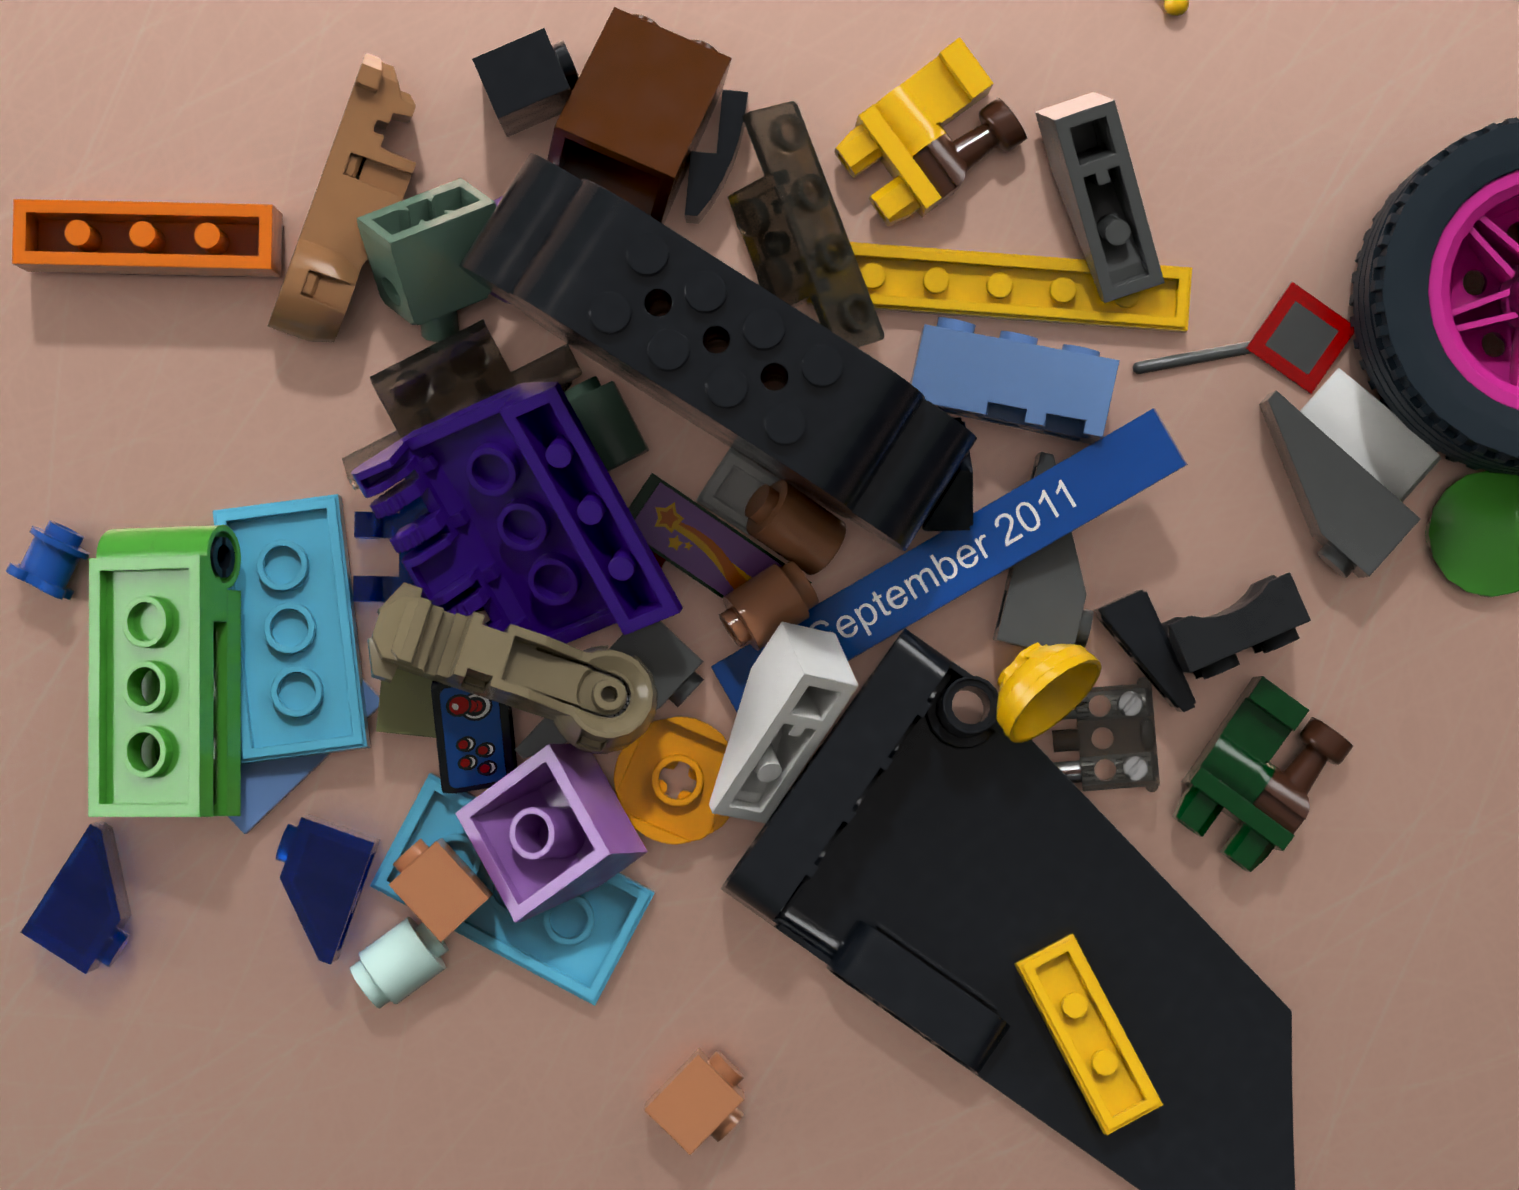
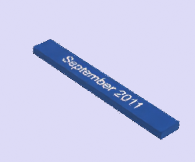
[711,408,1188,712]

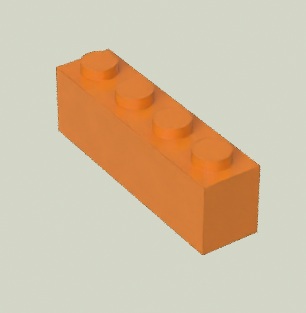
[12,199,283,277]

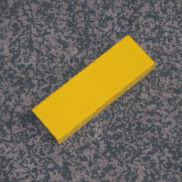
[1014,934,1163,1135]

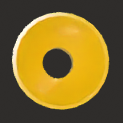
[996,642,1102,743]

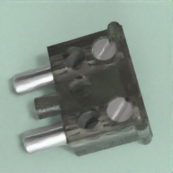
[1052,676,1160,792]

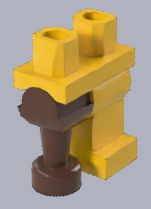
[834,37,1027,226]

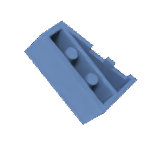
[910,317,1120,445]

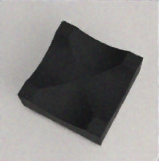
[1161,573,1311,679]

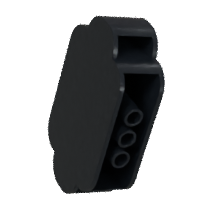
[459,153,977,551]

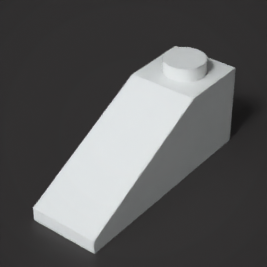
[709,622,859,823]

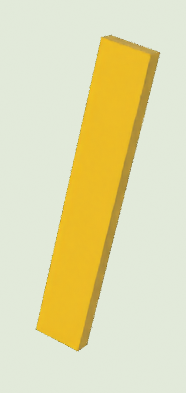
[807,239,1192,333]

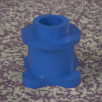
[6,520,90,600]

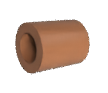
[745,480,846,575]

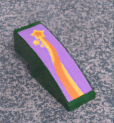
[628,473,812,599]

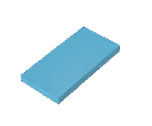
[213,494,371,764]
[370,773,655,1006]

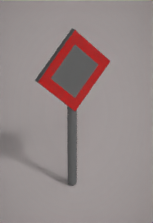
[1133,282,1355,394]

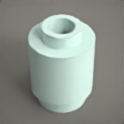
[350,917,449,1009]

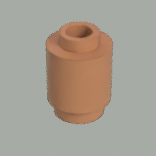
[719,560,819,651]

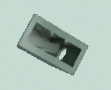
[357,178,496,342]

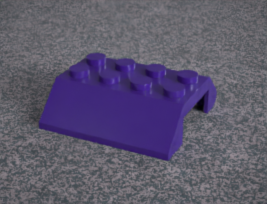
[351,381,683,644]

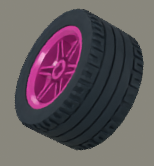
[1349,117,1519,476]

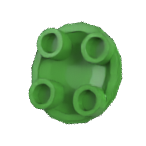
[1425,471,1519,597]

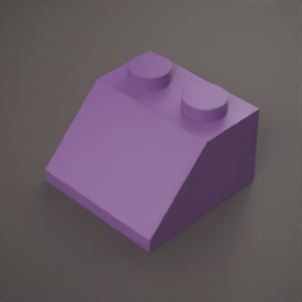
[455,744,648,923]

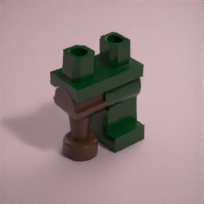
[1172,676,1354,872]

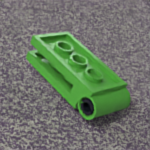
[88,525,241,817]

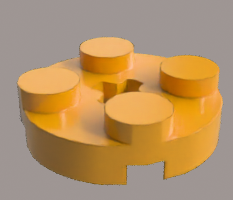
[613,716,730,845]

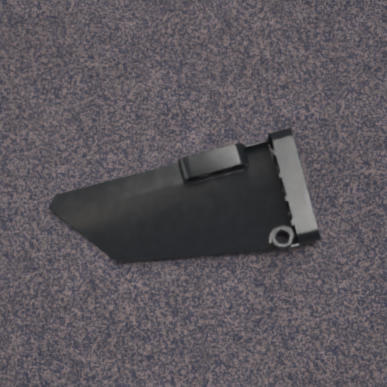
[721,628,1295,1190]

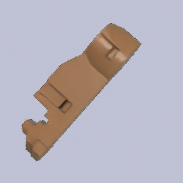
[268,53,416,342]

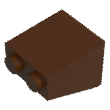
[547,7,732,224]

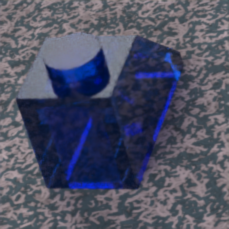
[276,814,381,965]
[21,821,132,974]

